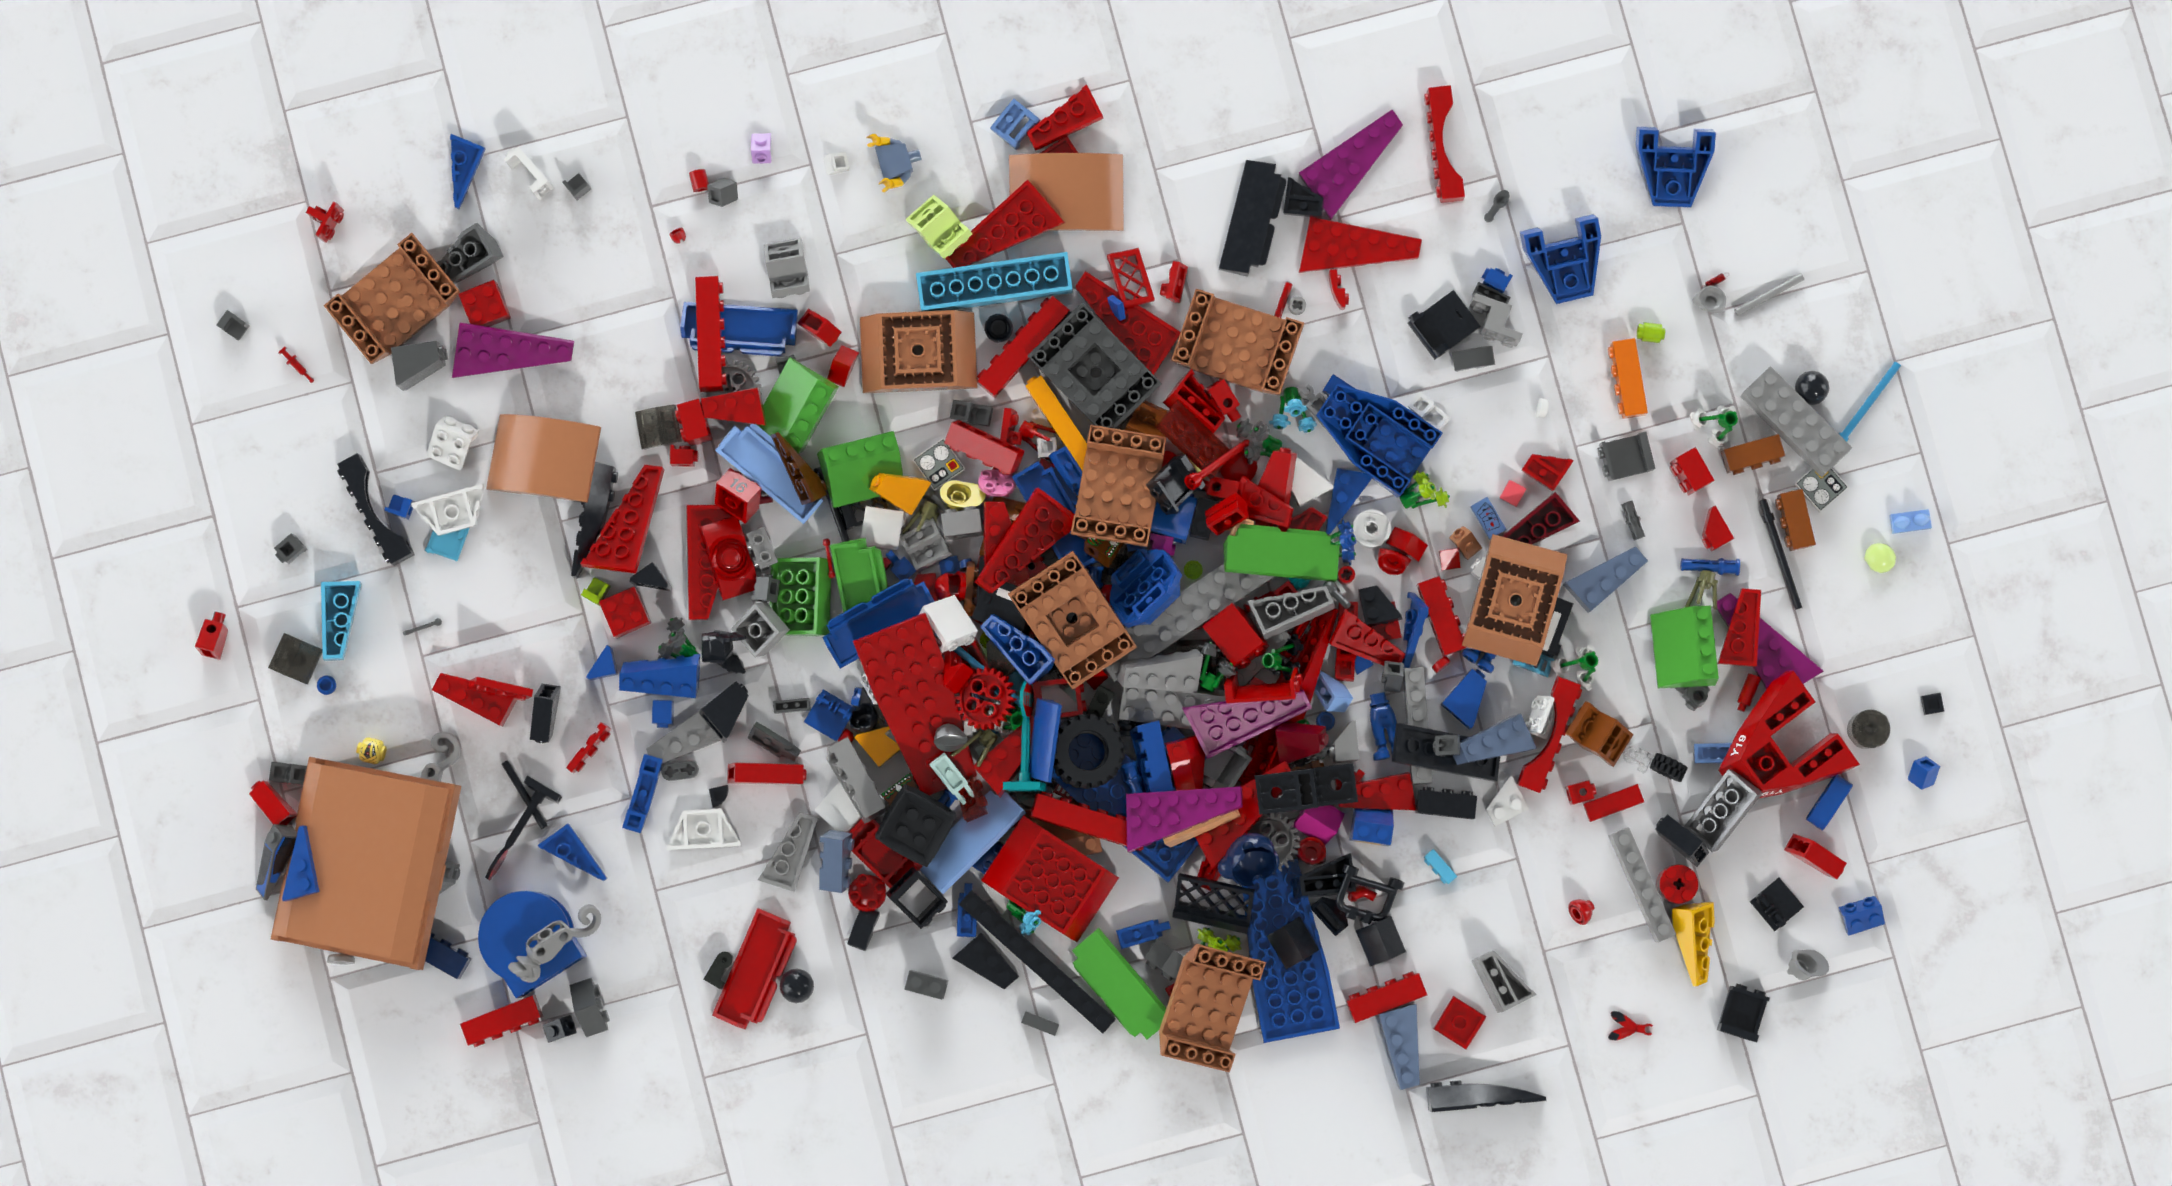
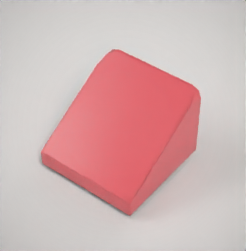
[1500,480,1526,507]

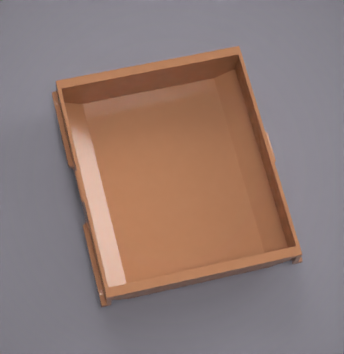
[270,757,461,970]

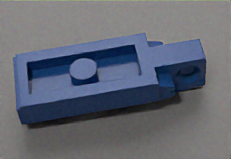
[1048,446,1083,496]
[957,883,977,937]
[1116,919,1171,949]

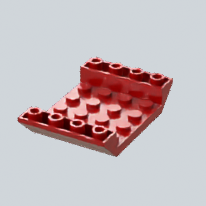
[981,815,1119,942]

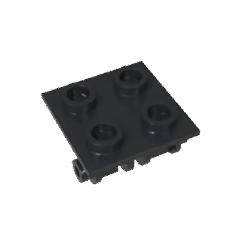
[1750,877,1804,932]

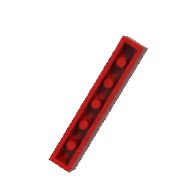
[695,276,727,392]
[977,295,1070,398]
[1030,791,1144,851]

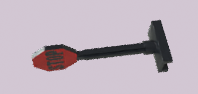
[485,775,562,881]

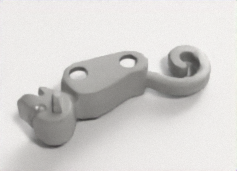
[420,732,461,782]
[508,904,601,983]

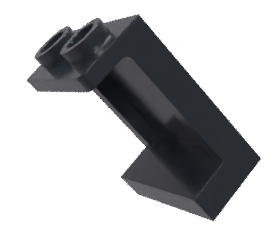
[1146,455,1205,515]
[1717,983,1770,1043]

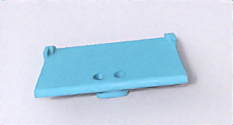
[425,528,470,561]

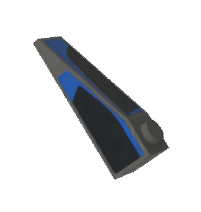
[256,824,297,901]

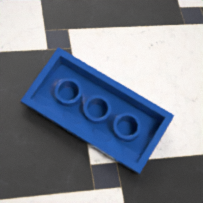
[1029,698,1062,782]

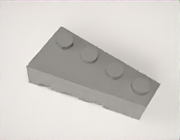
[1248,586,1335,640]
[1117,649,1203,693]
[827,737,886,824]

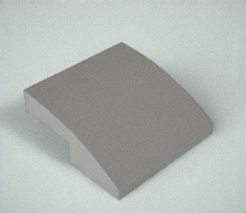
[900,519,952,573]

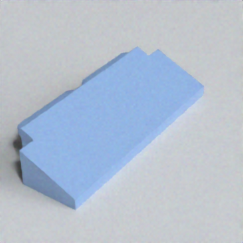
[715,424,823,524]
[920,790,1026,894]

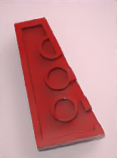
[1027,84,1104,151]
[1335,772,1416,811]

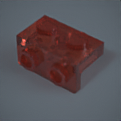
[958,774,988,822]

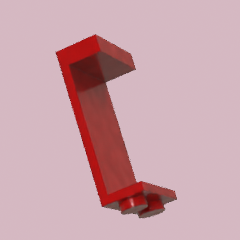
[1224,667,1303,703]

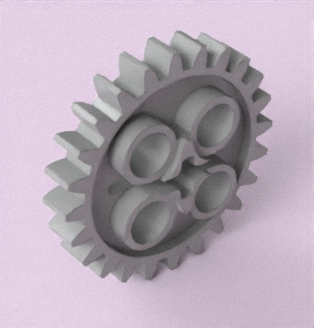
[700,360,762,422]
[1247,813,1300,872]

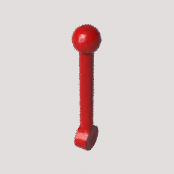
[823,538,835,578]

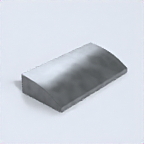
[1684,769,1763,853]

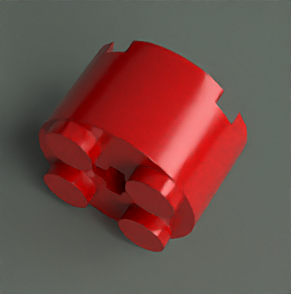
[1656,865,1698,904]

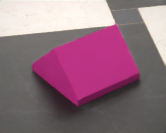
[1294,805,1345,845]

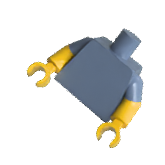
[866,134,922,192]

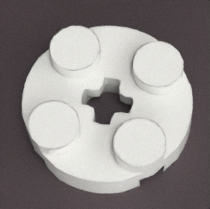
[1353,509,1391,548]

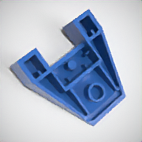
[1635,127,1716,207]
[1520,214,1601,304]

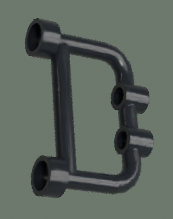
[1336,864,1405,924]

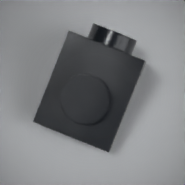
[542,1015,577,1043]

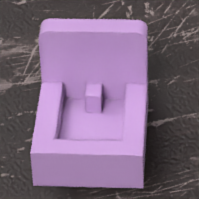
[751,133,771,164]

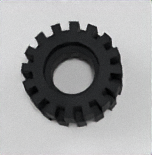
[1650,753,1688,782]

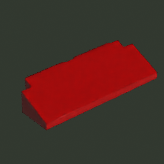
[712,908,797,1029]

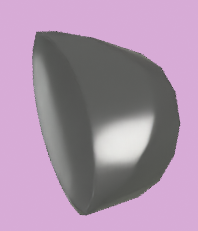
[934,723,968,752]

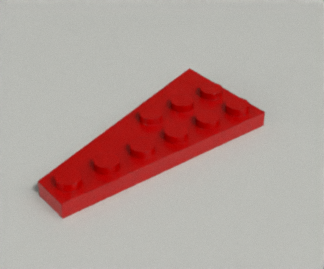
[945,180,1065,268]
[1299,217,1422,273]
[1075,271,1181,375]
[580,465,664,574]
[975,488,1075,593]
[984,501,1030,601]
[686,505,739,620]
[1195,761,1292,870]

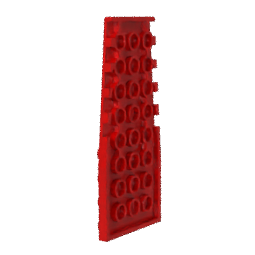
[853,612,977,795]

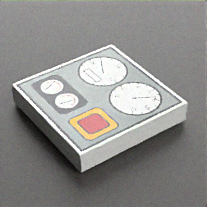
[912,438,966,491]
[1794,468,1849,513]

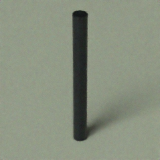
[501,760,548,829]

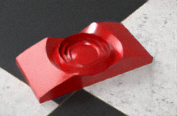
[700,517,757,601]
[849,819,923,888]

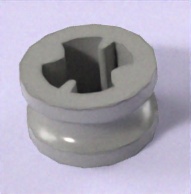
[1289,297,1306,315]

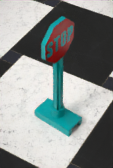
[1003,681,1046,791]

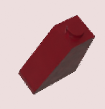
[1275,722,1329,764]

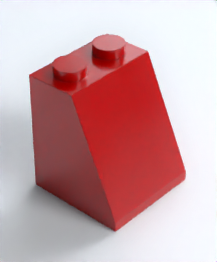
[1202,603,1269,669]

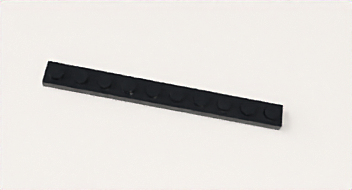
[959,890,1116,1033]

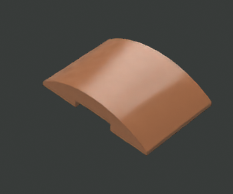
[1009,153,1124,231]
[486,414,601,503]

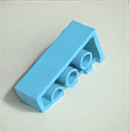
[321,581,362,661]

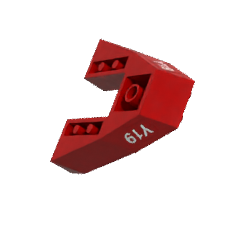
[1718,671,1860,798]

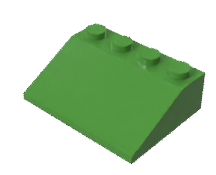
[757,357,839,454]
[817,431,903,508]
[769,557,832,636]
[1650,605,1719,688]

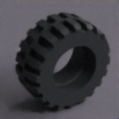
[1053,714,1125,789]

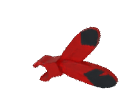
[1608,1011,1653,1040]

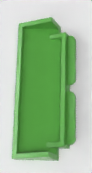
[1223,524,1340,582]
[830,538,888,612]
[1072,928,1166,1040]

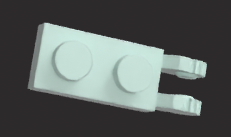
[929,752,976,805]

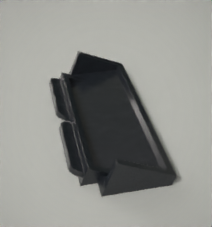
[1219,160,1286,277]

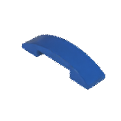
[622,754,663,833]

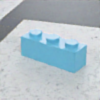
[1424,849,1457,884]

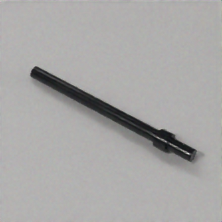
[1759,499,1802,610]

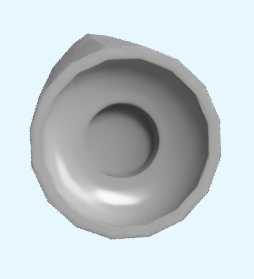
[1692,285,1726,313]

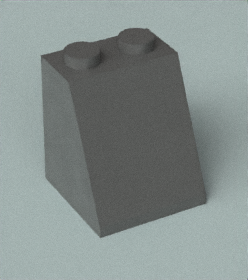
[391,341,448,391]

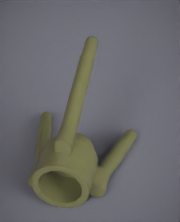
[902,501,940,534]
[1685,570,1718,609]
[951,729,998,767]

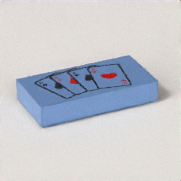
[1470,497,1507,540]

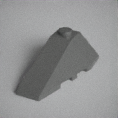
[437,223,504,284]

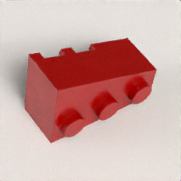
[701,387,767,425]

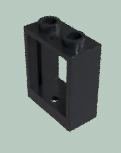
[885,866,948,929]

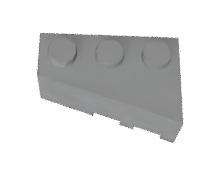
[1472,951,1537,1013]

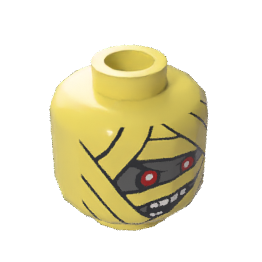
[356,737,387,764]

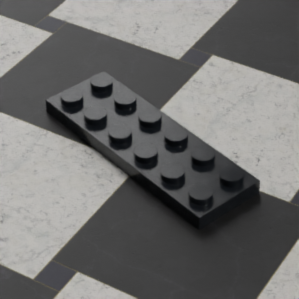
[1392,723,1500,782]

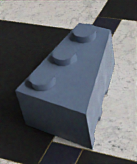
[819,830,854,893]

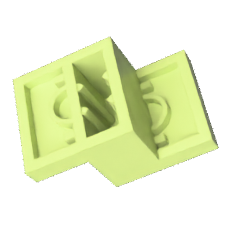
[905,195,972,259]

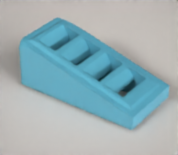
[1512,654,1555,677]

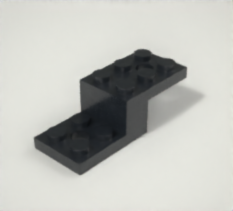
[1255,763,1358,814]

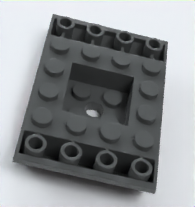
[1028,303,1162,429]

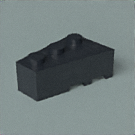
[1291,853,1356,899]

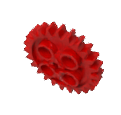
[955,667,1017,730]

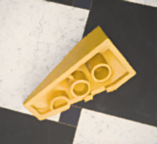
[1672,902,1715,986]

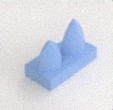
[1890,509,1932,534]

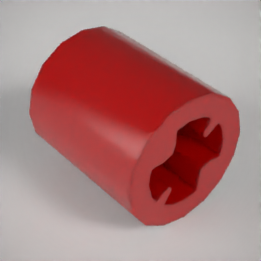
[689,169,709,192]
[1337,566,1355,585]

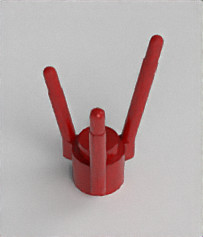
[1018,421,1056,460]

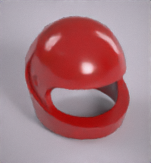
[934,571,966,602]

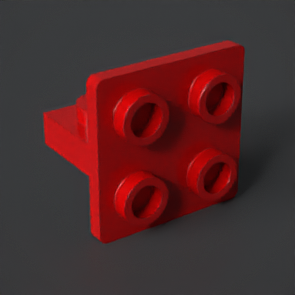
[305,201,344,243]

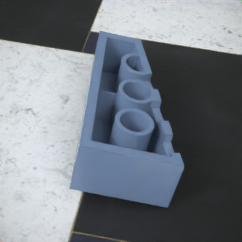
[1563,547,1648,613]
[1453,714,1537,765]
[1378,1003,1420,1090]

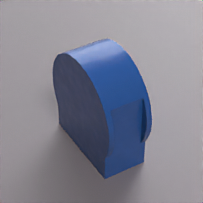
[478,891,587,998]

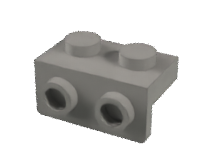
[746,527,778,571]

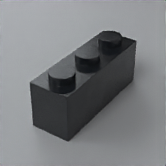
[1416,787,1477,820]

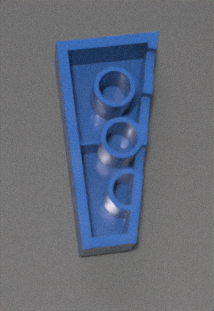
[619,654,700,698]
[1129,721,1176,793]

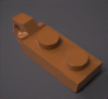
[963,561,978,616]

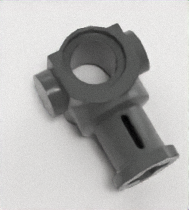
[1671,686,1710,711]

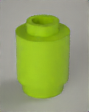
[1637,322,1665,343]

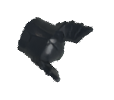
[701,630,746,674]

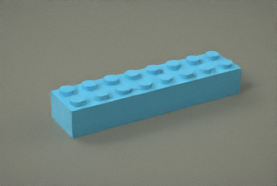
[916,252,1073,312]

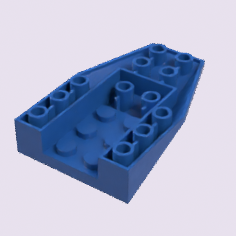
[1316,384,1443,498]

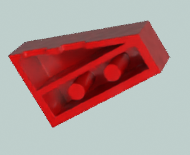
[1163,369,1225,439]

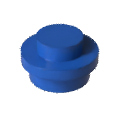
[317,676,336,695]
[1316,712,1335,731]

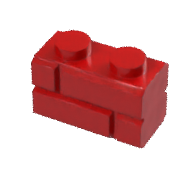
[1205,493,1249,535]

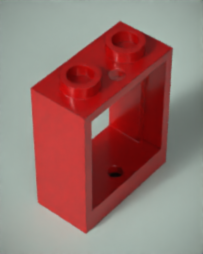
[1033,678,1087,719]

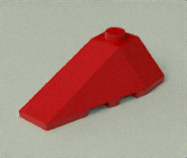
[1164,735,1205,791]

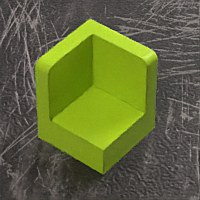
[581,577,611,606]

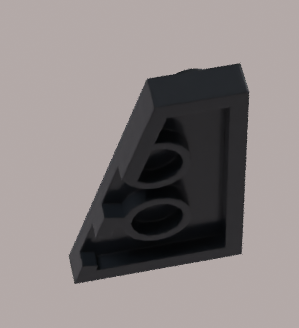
[952,933,1019,989]

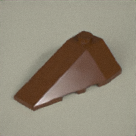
[770,432,827,505]

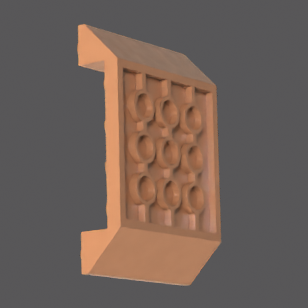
[323,233,460,364]
[1171,289,1305,395]
[1071,425,1166,547]
[1159,944,1266,1072]

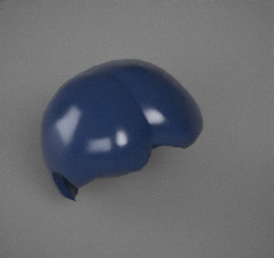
[1218,833,1280,886]

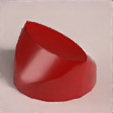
[1378,548,1412,575]
[1295,837,1326,865]

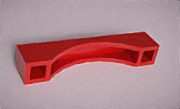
[1424,85,1465,203]
[1516,676,1582,793]

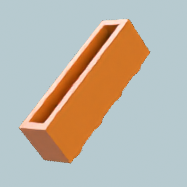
[1608,338,1648,419]

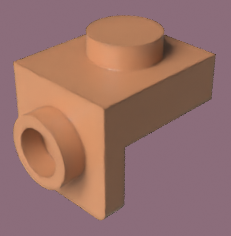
[1449,526,1482,560]

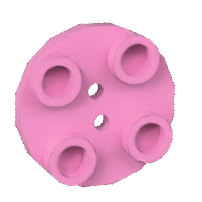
[978,470,1016,499]

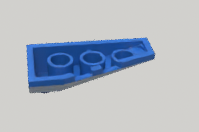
[980,614,1055,685]

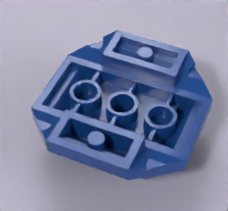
[1109,549,1182,628]

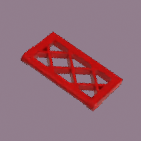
[1107,248,1155,308]

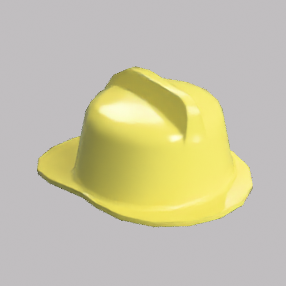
[940,480,986,511]

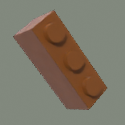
[1721,434,1785,475]
[1775,489,1816,551]

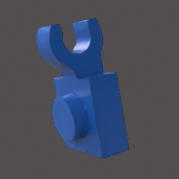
[885,550,916,581]
[939,556,972,575]

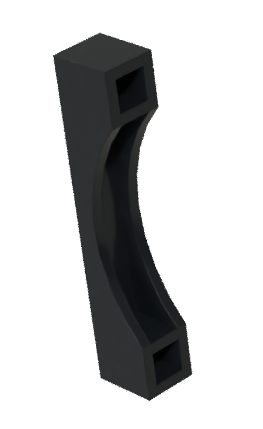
[337,453,415,566]

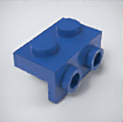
[1839,896,1885,936]

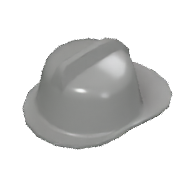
[1787,950,1829,980]

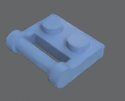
[990,99,1040,150]

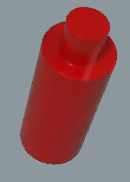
[1737,673,1761,712]

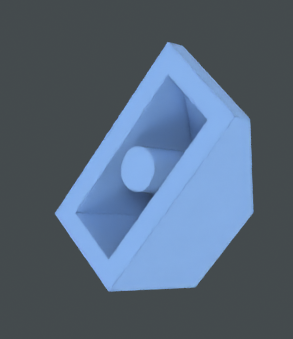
[1314,671,1353,712]

